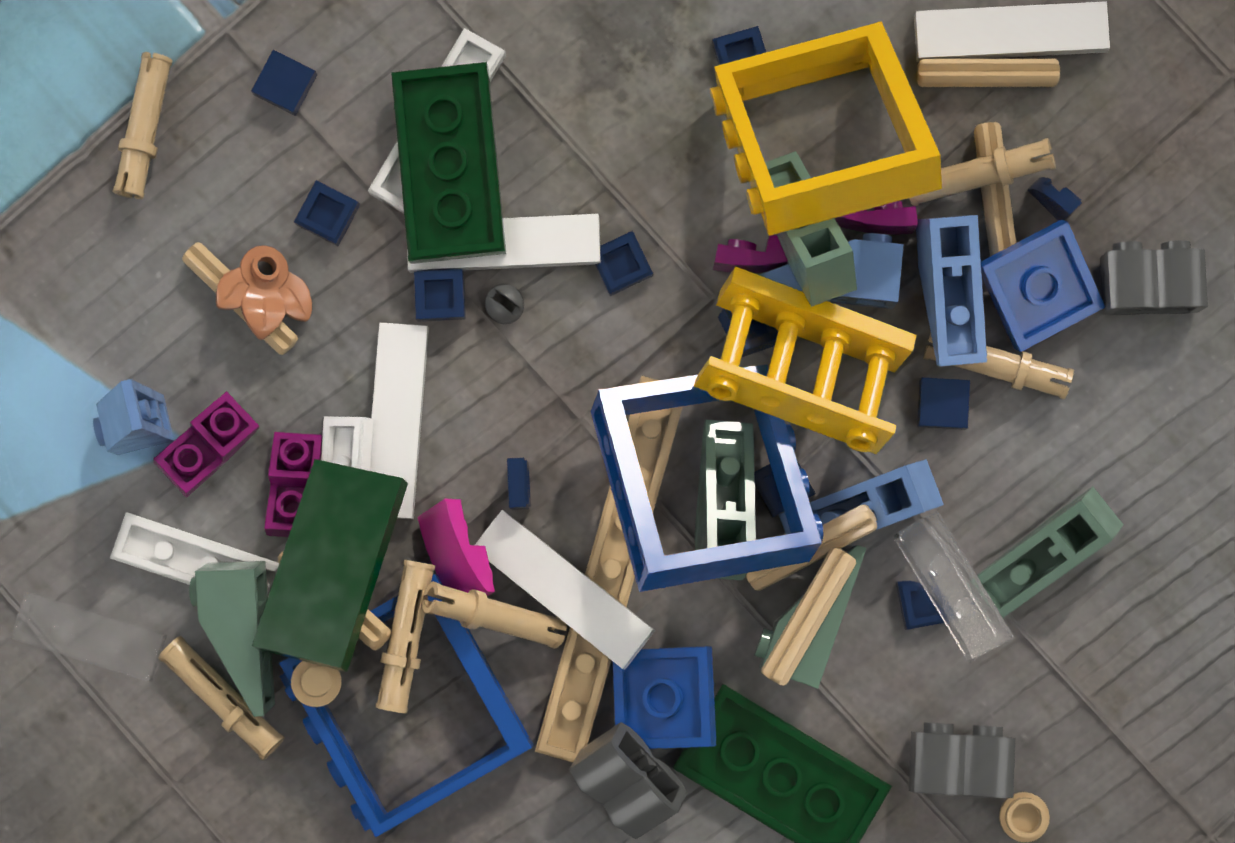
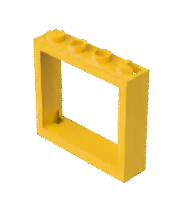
[710,21,942,236]

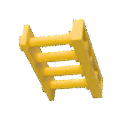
[694,266,916,454]

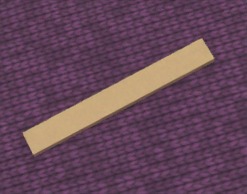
[535,376,683,762]

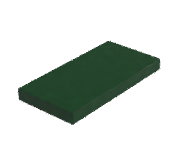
[391,62,506,264]
[252,459,408,672]
[672,683,892,843]

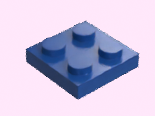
[981,219,1105,352]
[613,646,716,749]

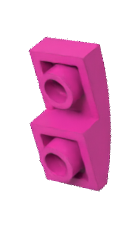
[418,498,495,596]

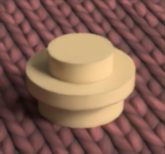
[291,661,341,707]
[999,792,1050,842]

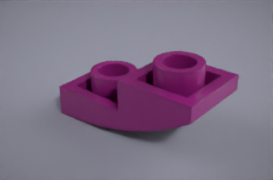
[835,201,918,235]
[713,234,789,273]
[153,391,259,498]
[264,432,322,537]

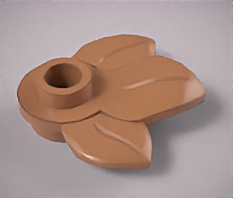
[216,245,312,340]

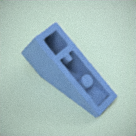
[916,215,987,367]
[760,233,904,309]
[93,379,174,455]
[779,459,944,534]

